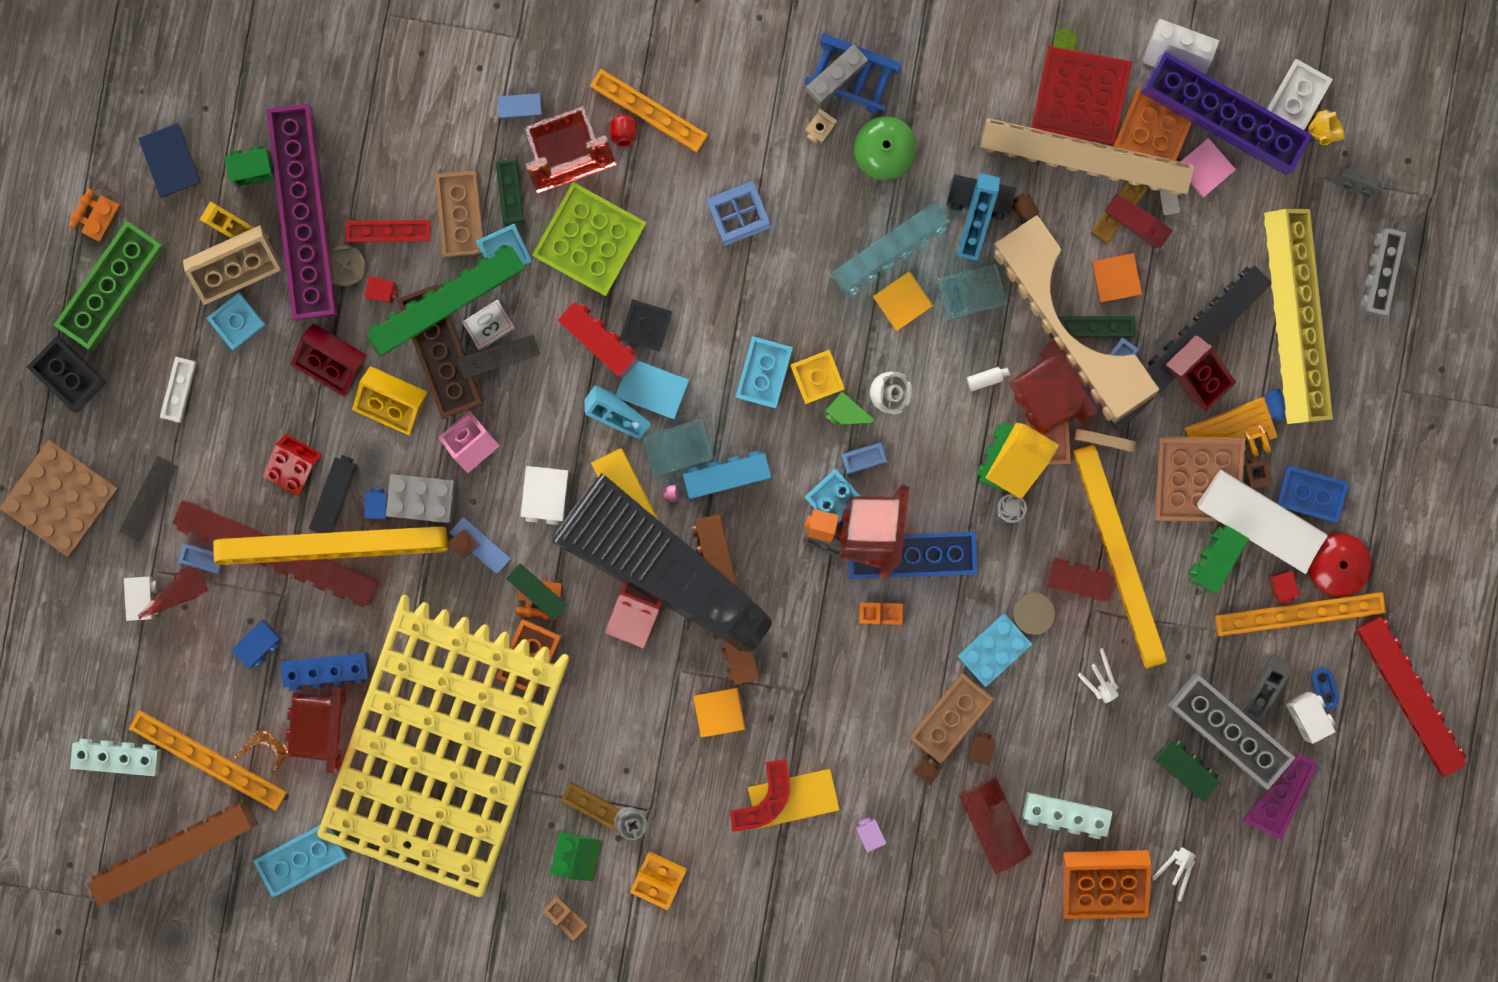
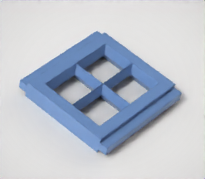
[706,181,772,246]

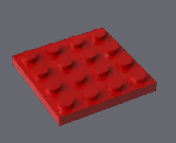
[1031,45,1132,145]

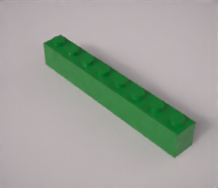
[366,246,525,358]

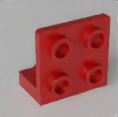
[263,434,322,496]

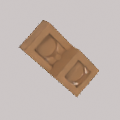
[542,896,590,942]

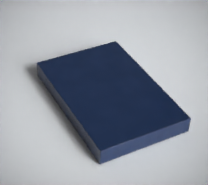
[138,123,201,198]

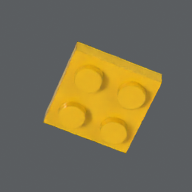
[790,350,845,405]

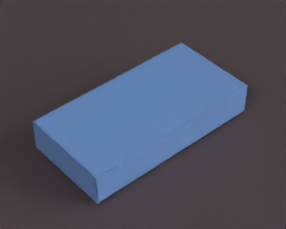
[498,93,542,119]
[841,442,887,474]
[178,543,222,575]

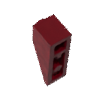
[1105,194,1173,248]

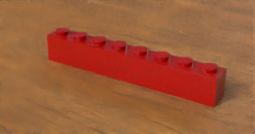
[1355,617,1467,777]

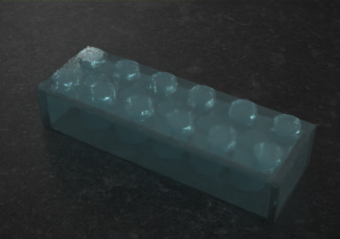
[829,201,950,298]

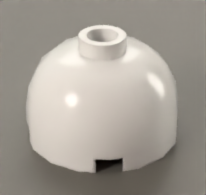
[870,371,912,414]

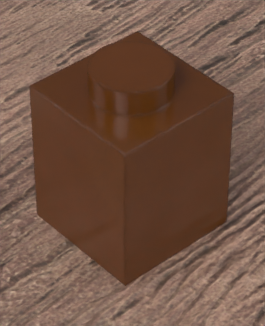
[448,529,481,559]
[967,732,995,765]

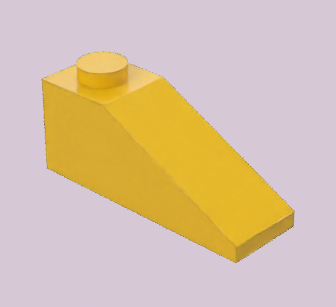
[199,202,270,239]

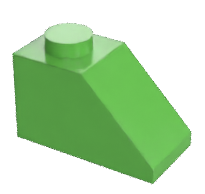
[825,392,874,425]

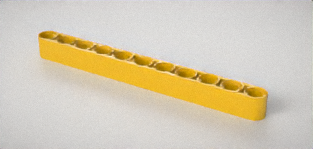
[1073,444,1167,669]
[213,527,448,565]

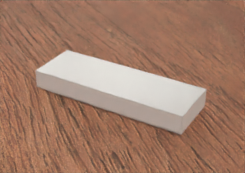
[160,356,197,423]

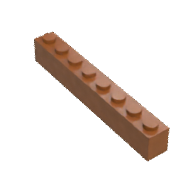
[692,514,759,685]

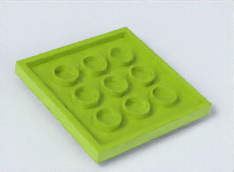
[532,182,647,297]

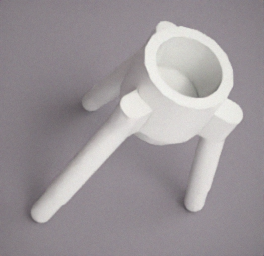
[1078,648,1119,703]
[1152,847,1196,902]

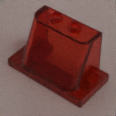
[524,106,616,193]
[1009,340,1098,436]
[839,485,909,579]
[285,685,347,773]

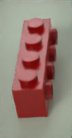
[557,302,639,379]

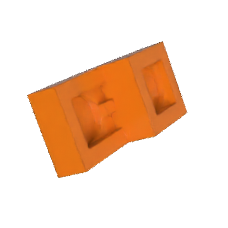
[859,602,904,625]

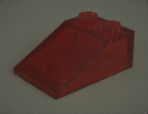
[137,566,208,619]

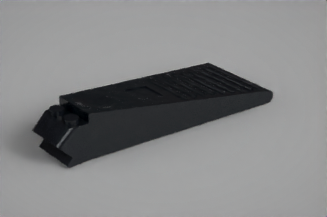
[552,473,772,652]

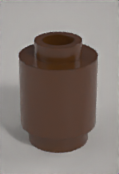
[1012,193,1040,223]

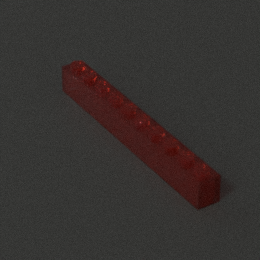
[172,500,380,607]

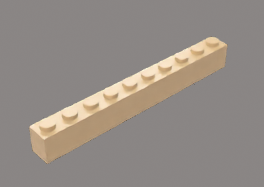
[980,118,1194,195]

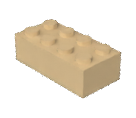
[183,225,281,305]

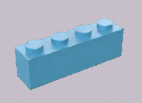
[957,173,1000,261]
[683,450,771,499]

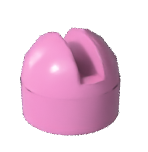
[663,485,679,502]

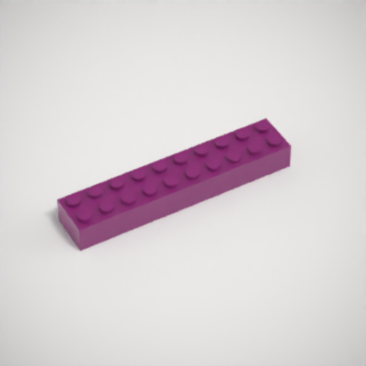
[267,104,338,321]

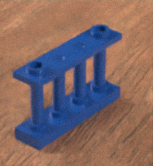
[804,33,902,114]

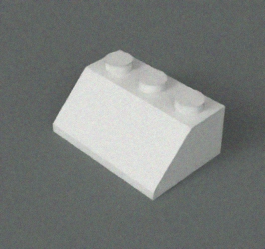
[1142,19,1220,74]

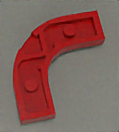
[729,759,790,832]

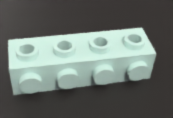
[70,739,162,776]
[1022,792,1112,839]

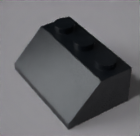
[946,174,1017,220]

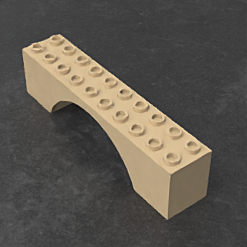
[994,215,1159,424]

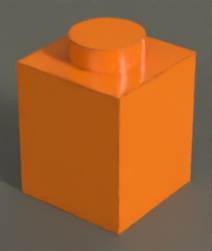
[804,509,839,543]

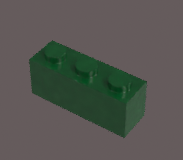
[1153,739,1221,801]

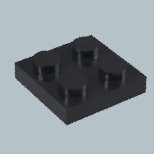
[620,299,672,352]

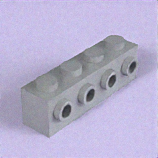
[1361,228,1406,318]

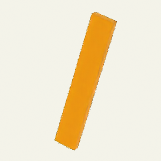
[590,69,708,153]

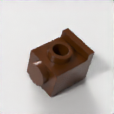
[1244,457,1272,489]
[912,754,942,785]

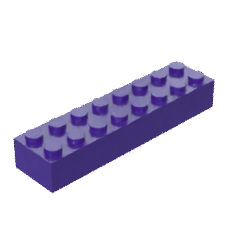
[1140,52,1312,175]

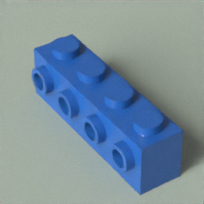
[281,652,371,691]

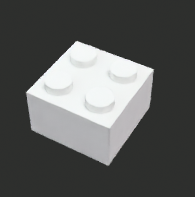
[1285,692,1335,744]

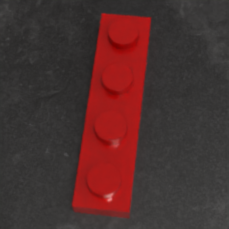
[345,220,431,243]

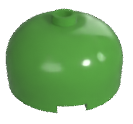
[854,116,917,181]

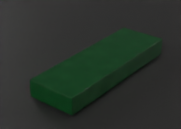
[496,159,525,224]
[506,563,568,621]

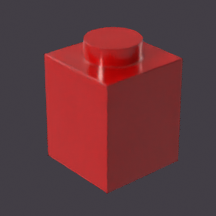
[364,276,398,304]
[1268,571,1299,604]

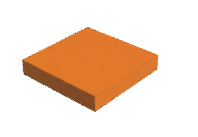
[1092,253,1142,303]

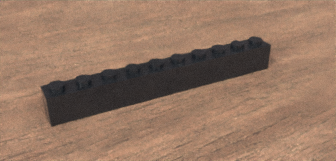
[1100,265,1272,431]

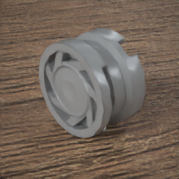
[996,494,1027,523]
[614,807,647,840]

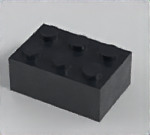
[27,337,107,412]

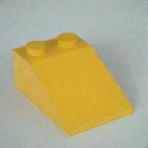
[986,423,1059,499]

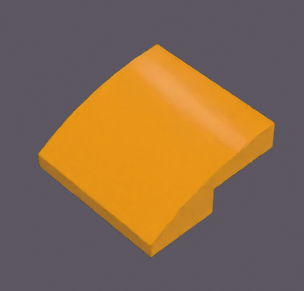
[873,271,934,331]
[693,688,746,737]
[629,851,687,910]

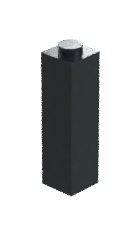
[309,455,358,533]

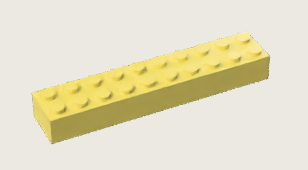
[1264,209,1333,424]

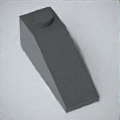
[1242,654,1291,723]

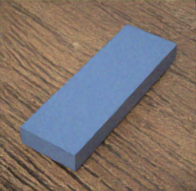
[450,517,512,574]

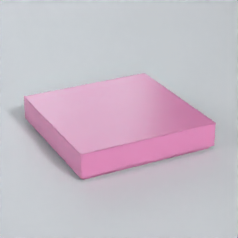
[1181,138,1236,197]

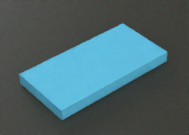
[253,825,348,898]

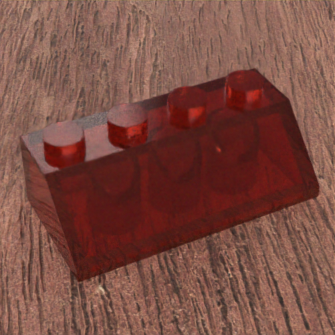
[958,777,1031,874]

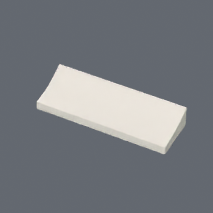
[1197,469,1327,574]

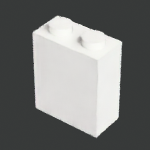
[520,466,570,525]

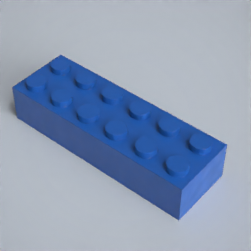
[847,532,977,579]

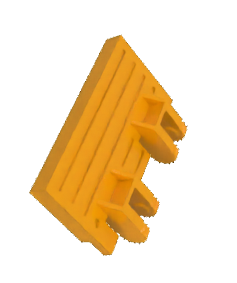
[1184,397,1278,458]

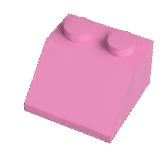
[438,411,500,473]

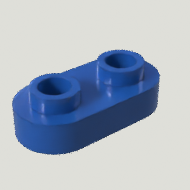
[1311,668,1339,709]

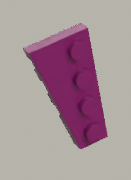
[1242,754,1318,840]

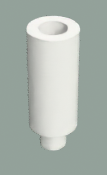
[966,367,1010,392]

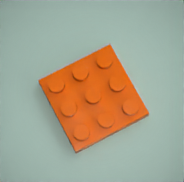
[1113,88,1192,161]

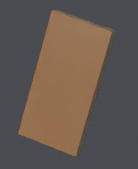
[435,170,484,259]
[908,672,995,765]

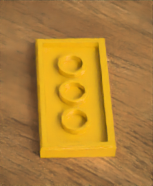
[748,768,839,829]

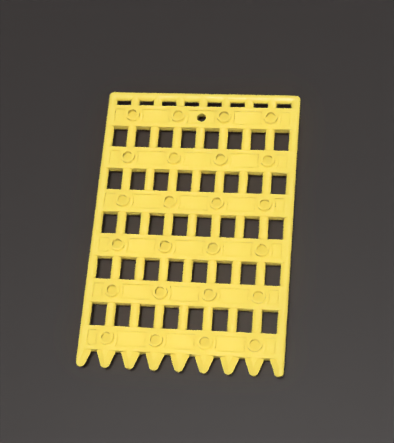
[317,595,569,898]

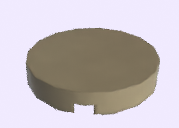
[330,245,366,287]
[1013,593,1055,635]

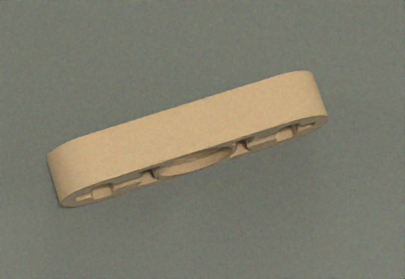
[1074,429,1136,452]

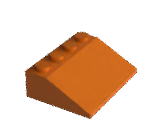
[1063,850,1151,919]

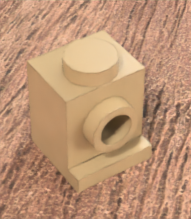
[805,109,837,144]

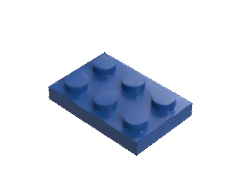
[1276,466,1349,523]

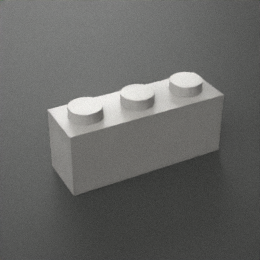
[806,44,868,106]

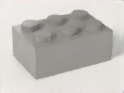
[386,474,456,523]

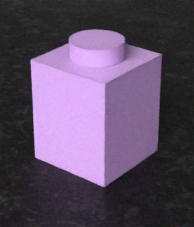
[856,817,886,852]

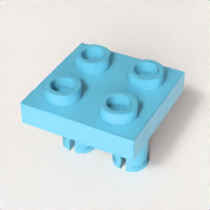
[804,469,864,524]

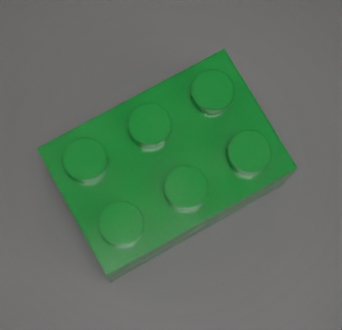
[1188,525,1249,593]

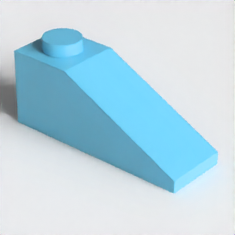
[584,385,651,440]

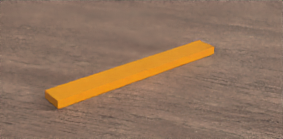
[1215,592,1386,636]
[129,710,288,811]

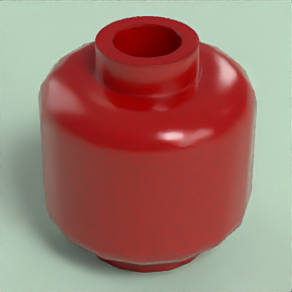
[609,114,638,147]

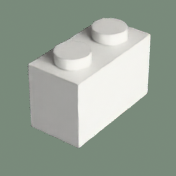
[124,577,159,621]

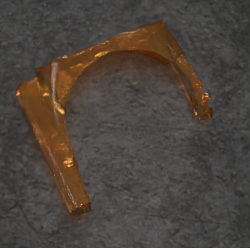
[234,730,288,774]

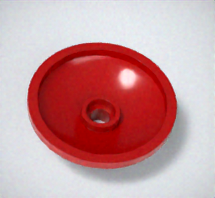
[1308,533,1372,596]

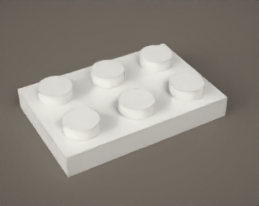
[1267,59,1333,130]

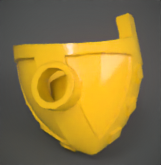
[1308,109,1345,145]

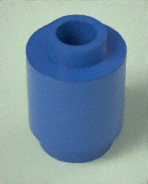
[1264,388,1286,421]

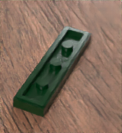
[1050,316,1135,338]

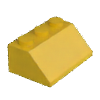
[352,366,428,436]

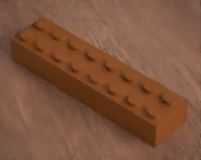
[87,801,259,907]

